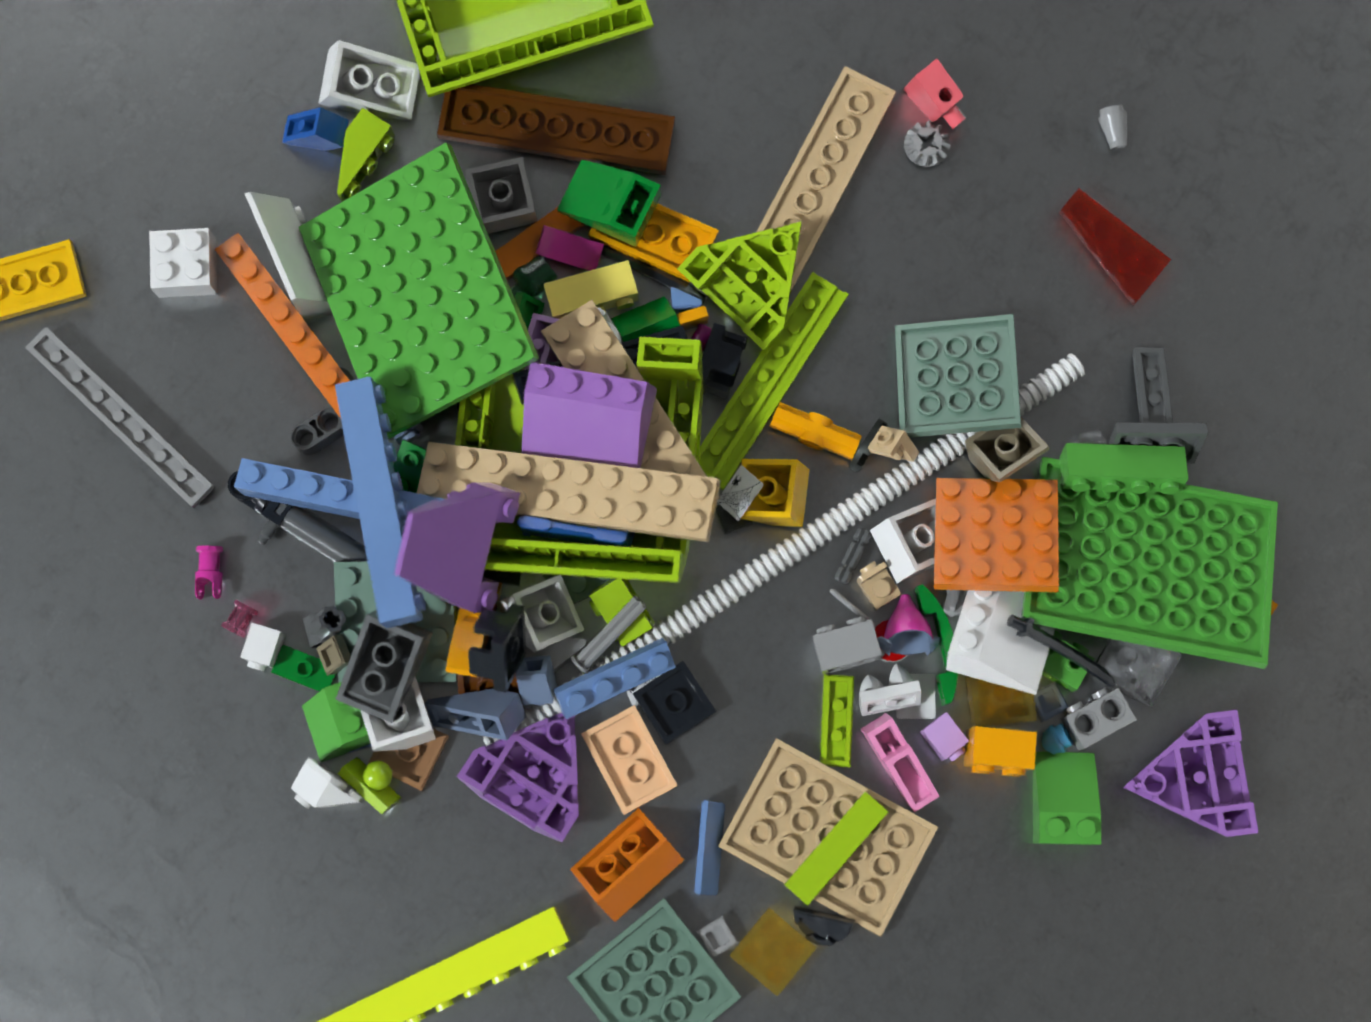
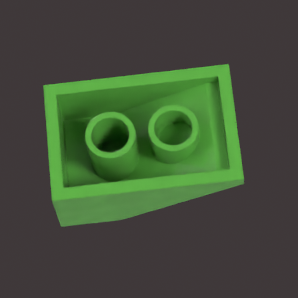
[1033,751,1101,845]

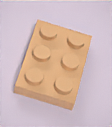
[581,705,678,815]

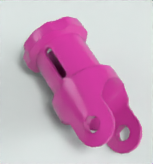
[195,545,223,600]

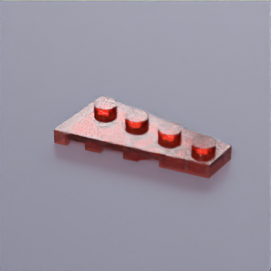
[1059,188,1171,306]

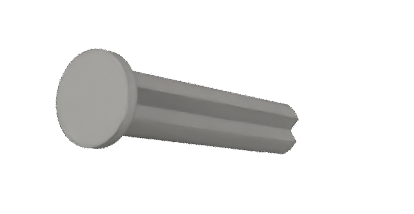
[570,596,646,673]

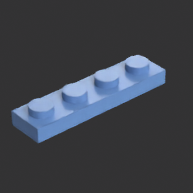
[553,638,676,719]

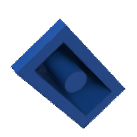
[282,107,349,151]

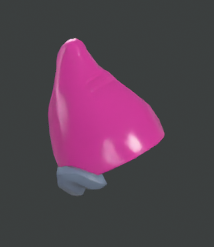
[877,594,941,656]

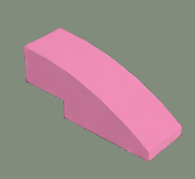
[861,713,940,813]

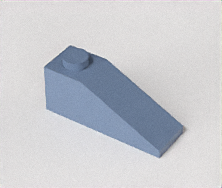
[425,689,526,740]

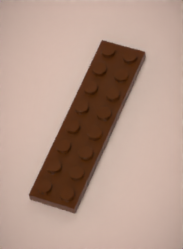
[437,84,675,175]

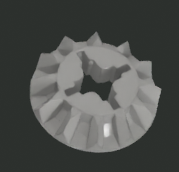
[904,120,951,167]

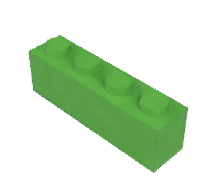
[1059,443,1189,495]

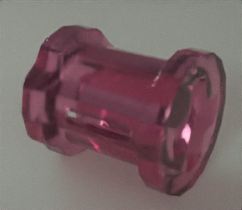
[220,599,258,639]

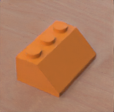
[570,808,684,922]

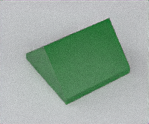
[611,296,680,342]

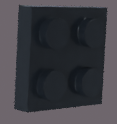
[633,661,717,745]

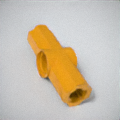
[770,402,862,460]

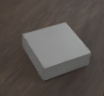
[697,916,739,959]

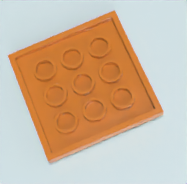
[934,478,1059,592]

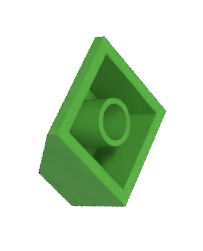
[302,681,371,763]

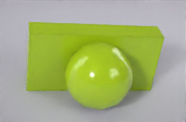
[337,757,401,815]

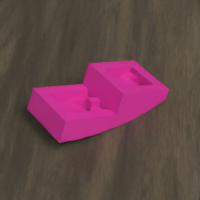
[536,225,604,271]

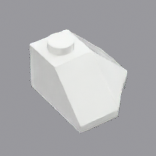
[291,758,365,809]

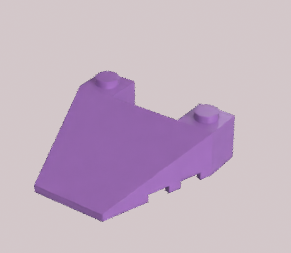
[394,482,520,613]

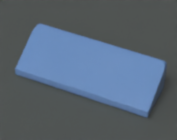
[694,800,725,895]

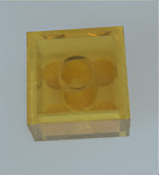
[965,675,1037,728]

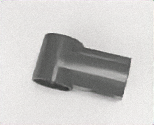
[303,606,346,648]

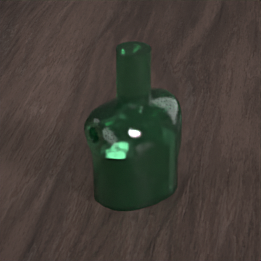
[511,255,558,298]

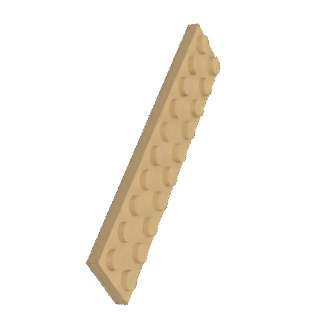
[417,442,720,542]

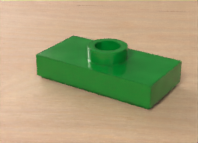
[271,645,338,692]

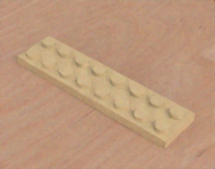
[757,66,896,292]
[541,300,720,500]

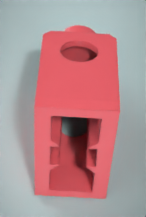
[903,58,966,129]

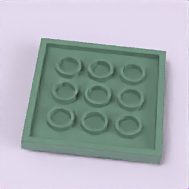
[895,314,1022,438]
[334,561,457,682]
[567,898,741,1022]

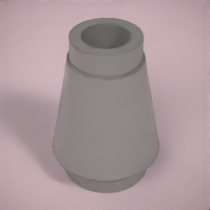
[1098,105,1127,150]

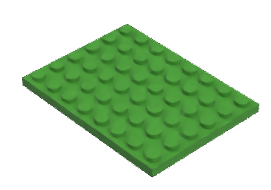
[299,142,539,439]
[1021,457,1278,669]

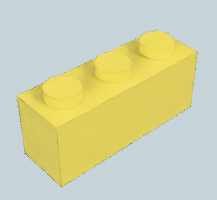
[543,260,639,319]

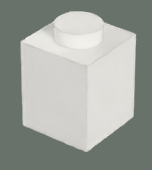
[240,623,286,672]

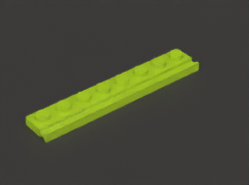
[698,272,848,491]

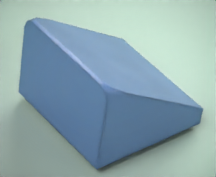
[671,287,702,315]

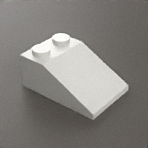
[319,40,420,121]
[870,498,936,583]

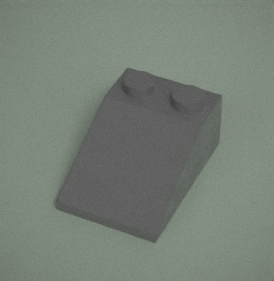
[336,610,433,723]

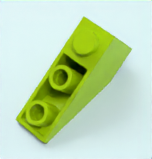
[337,107,395,202]

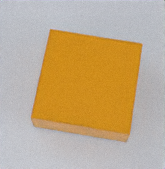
[677,306,708,330]

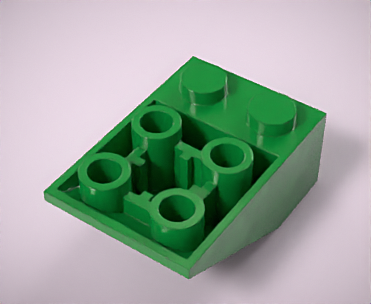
[557,159,661,247]

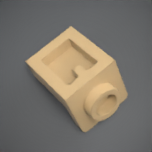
[868,426,919,462]
[857,561,902,611]

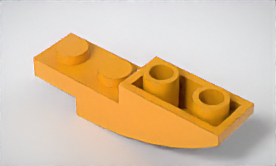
[446,582,502,677]

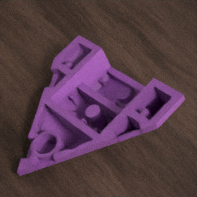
[1123,709,1259,837]
[457,713,579,842]

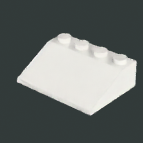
[245,192,332,324]
[946,590,1055,695]

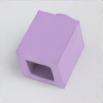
[919,712,969,761]

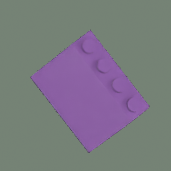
[522,362,657,468]

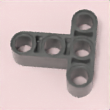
[291,367,354,455]

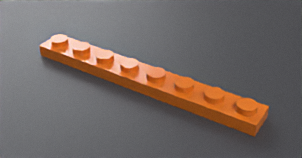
[214,233,350,419]

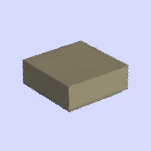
[316,634,351,676]

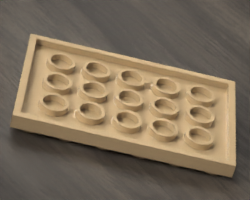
[718,738,938,937]

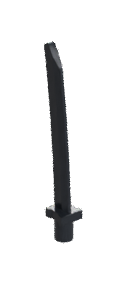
[601,245,707,304]
[1007,614,1115,687]

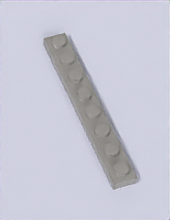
[25,327,215,508]

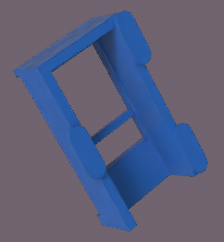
[517,516,635,547]

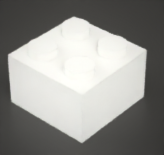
[149,228,218,298]

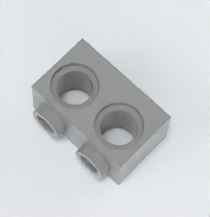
[1060,687,1137,751]

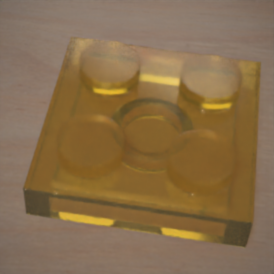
[729,907,816,996]

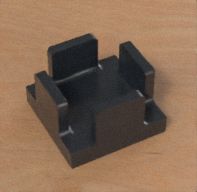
[702,322,748,399]
[468,604,526,693]

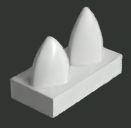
[859,663,922,716]

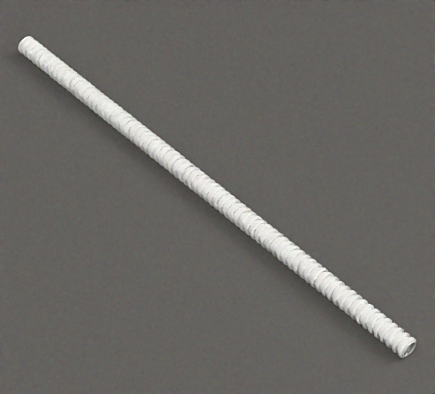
[483,353,1085,746]

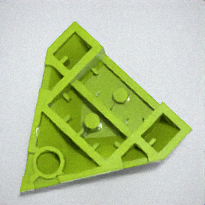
[677,221,802,350]

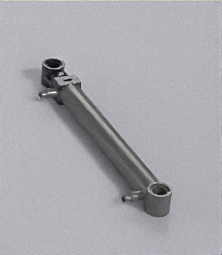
[228,471,492,649]

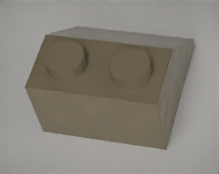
[965,417,1050,482]

